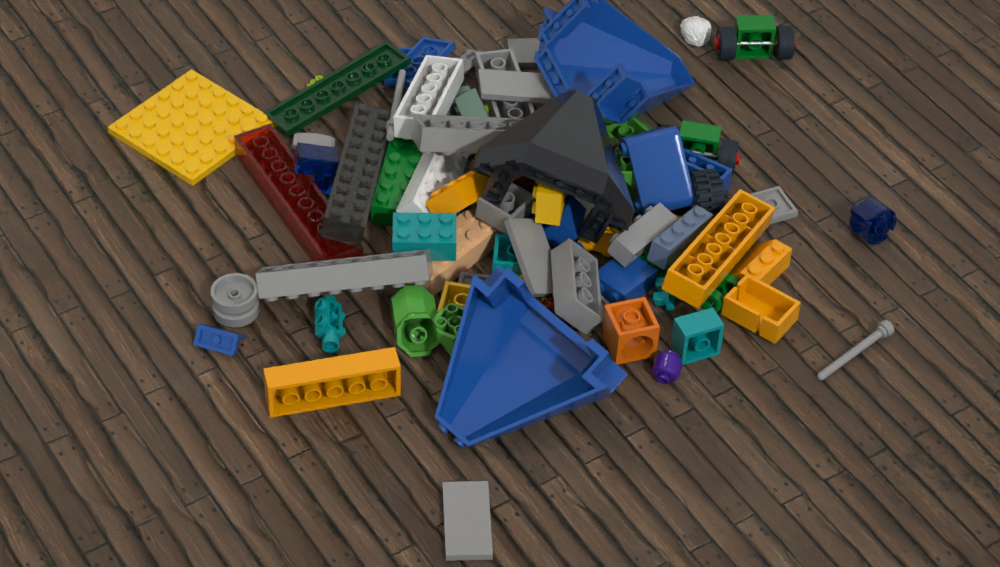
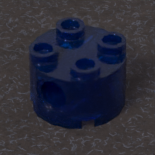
[849,196,897,245]

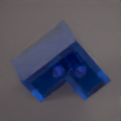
[294,142,339,194]

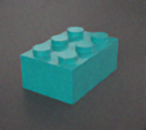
[392,212,456,261]

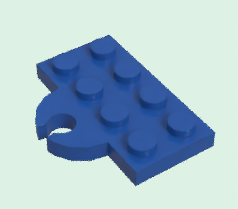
[383,37,456,89]

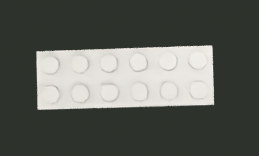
[393,55,464,140]
[396,152,468,213]

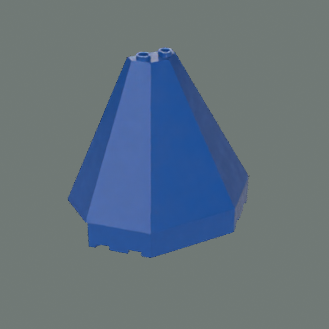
[534,0,696,124]
[435,265,628,448]

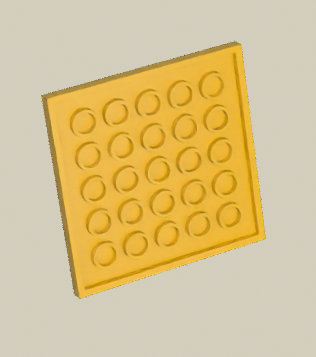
[107,69,274,186]

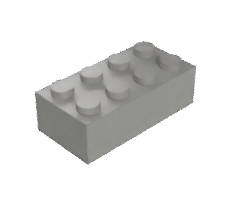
[551,238,603,333]

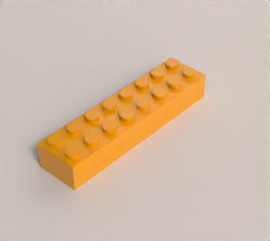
[661,189,776,309]

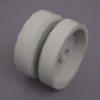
[211,273,260,328]

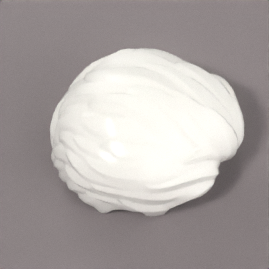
[680,16,712,47]

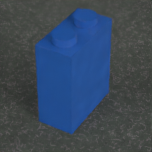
[598,257,658,303]

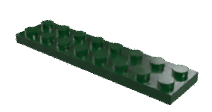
[264,41,411,137]

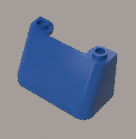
[618,126,694,216]

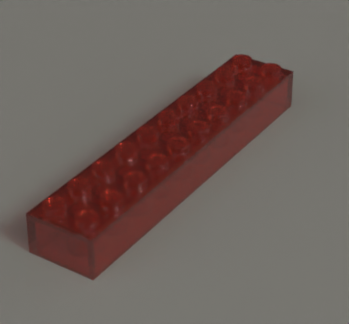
[234,124,363,261]

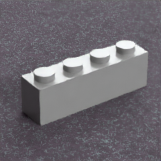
[607,202,678,268]

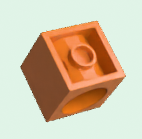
[601,297,660,365]

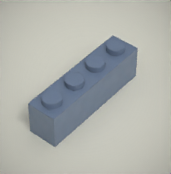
[647,205,713,270]

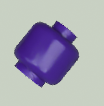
[651,350,683,384]

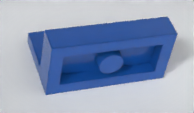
[193,324,246,356]

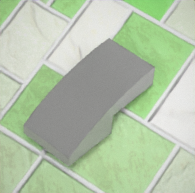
[291,133,336,155]

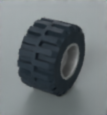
[687,169,725,220]

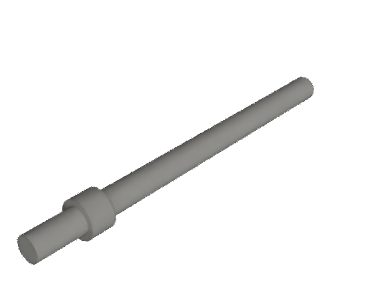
[386,69,406,141]

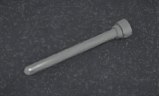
[817,320,894,381]

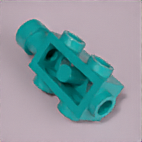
[315,295,346,353]

